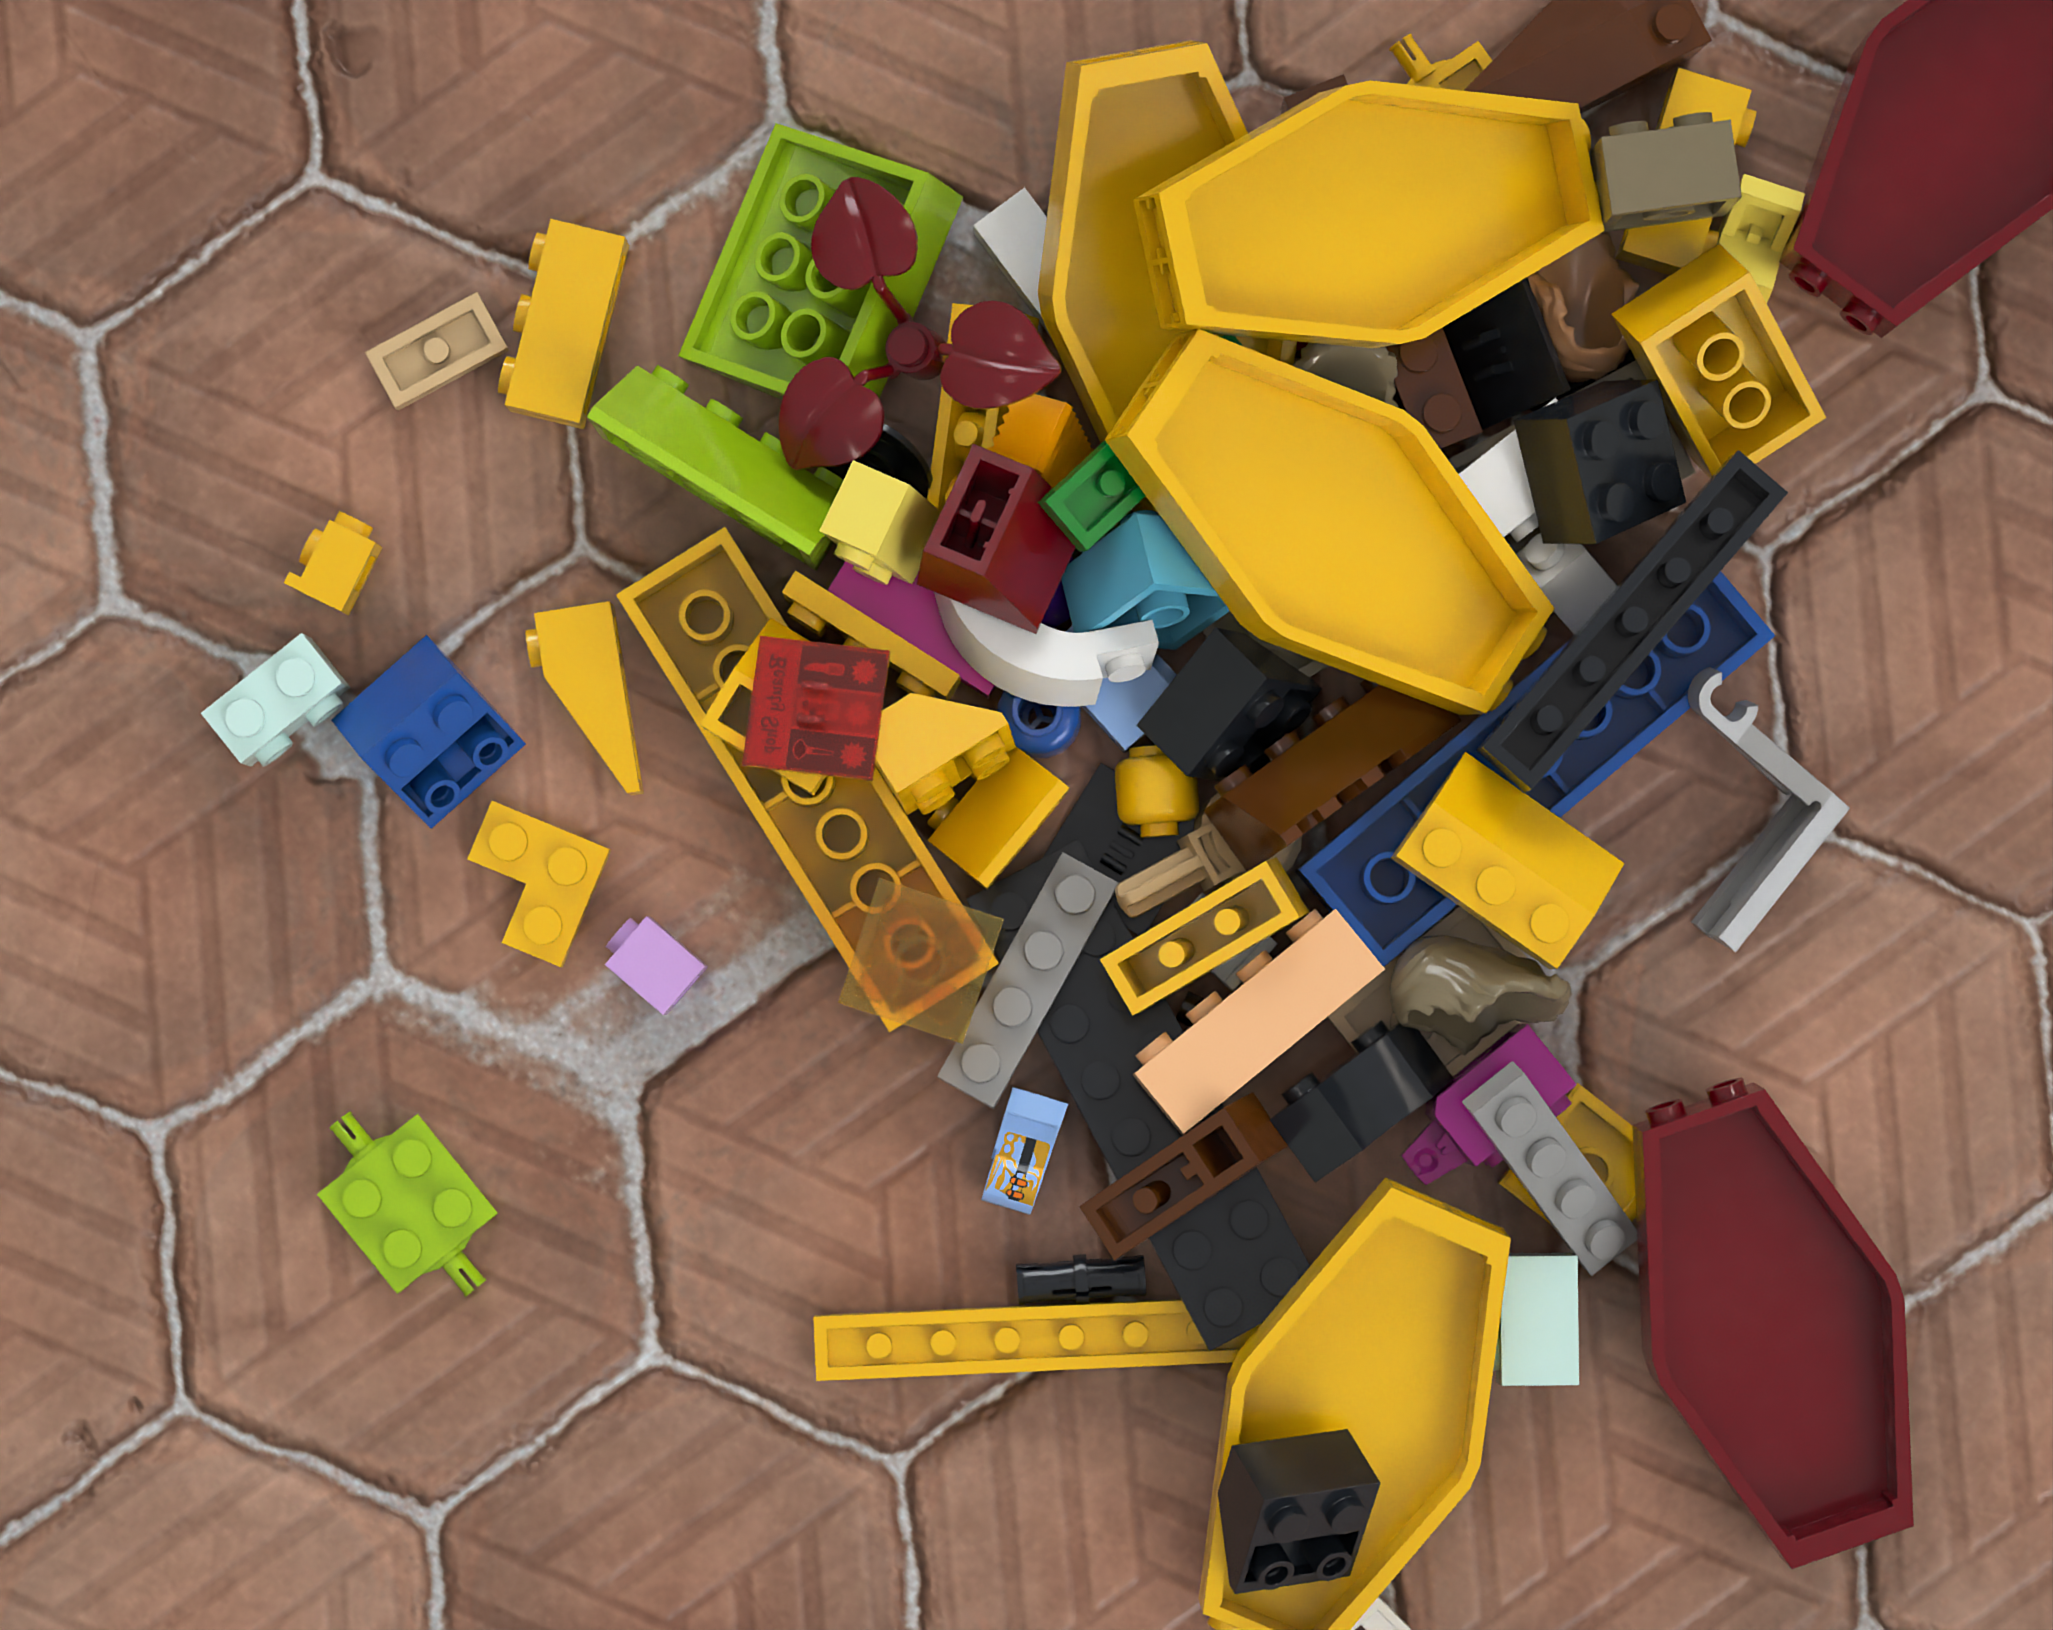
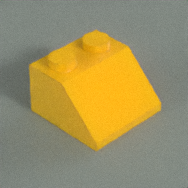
[927,747,1069,890]

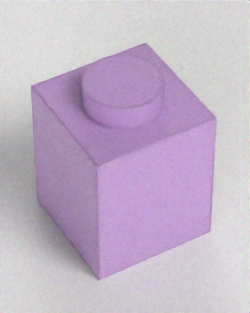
[605,916,708,1015]

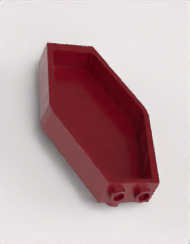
[1779,0,2053,338]
[1632,1077,1914,1569]

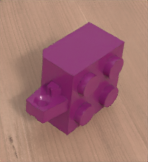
[1400,1024,1577,1185]

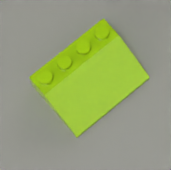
[678,123,963,400]
[587,365,843,571]

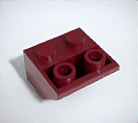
[917,444,1076,634]

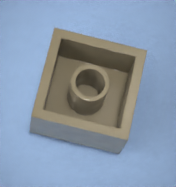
[1589,112,1742,233]

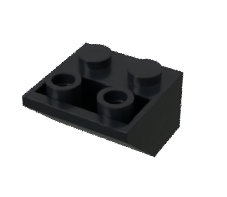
[1136,627,1322,781]
[1218,1429,1381,1594]

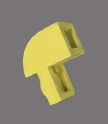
[1717,174,1805,304]

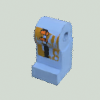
[981,1087,1068,1215]

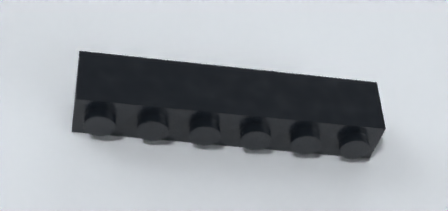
[1476,450,1788,792]

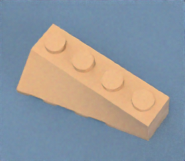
[1133,909,1385,1135]

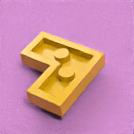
[467,801,611,967]

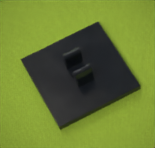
[1442,277,1571,431]
[1043,763,1195,935]

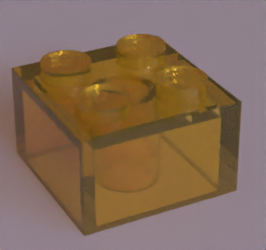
[838,878,1004,1044]

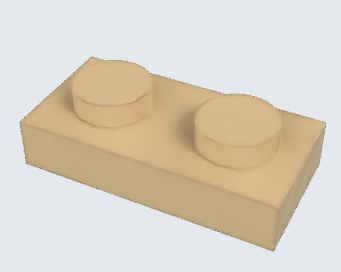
[365,292,510,411]

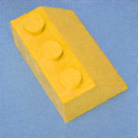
[1391,752,1625,969]

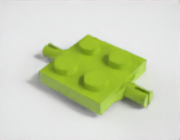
[317,1111,498,1297]

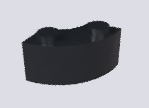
[1270,1020,1453,1183]

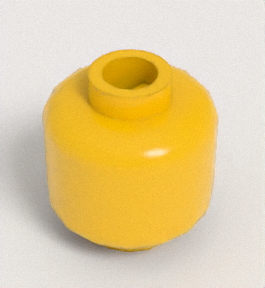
[1115,745,1199,838]

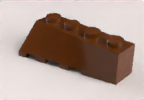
[1203,679,1462,872]

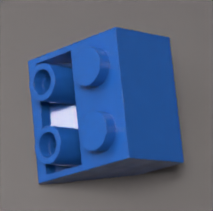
[331,635,526,829]

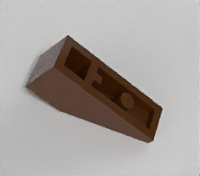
[1079,1092,1288,1261]

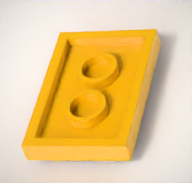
[782,570,961,701]

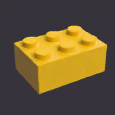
[1611,243,1826,478]

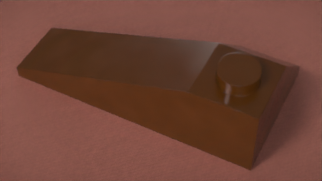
[1464,0,1712,114]

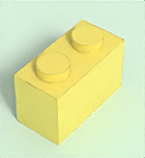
[819,460,941,585]

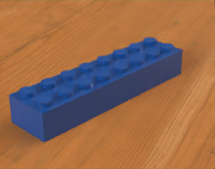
[1295,571,1775,967]

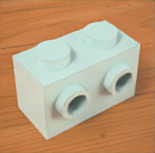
[201,633,351,767]
[1493,1253,1579,1386]

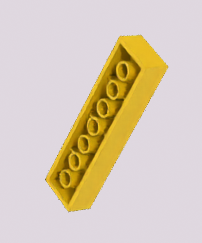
[616,527,999,1032]

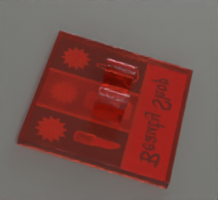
[742,636,891,781]

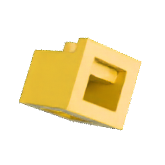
[284,511,383,616]

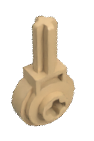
[1114,792,1302,918]

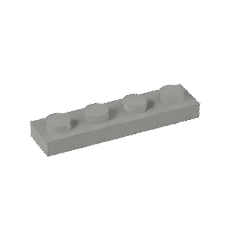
[937,852,1118,1109]
[1462,1061,1637,1276]

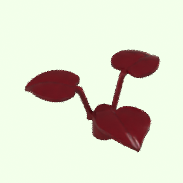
[779,177,1062,471]

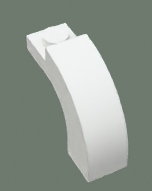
[934,592,1159,707]

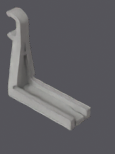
[1688,667,1850,952]

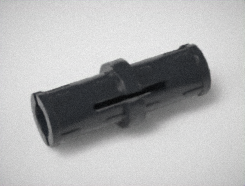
[1016,1254,1146,1305]

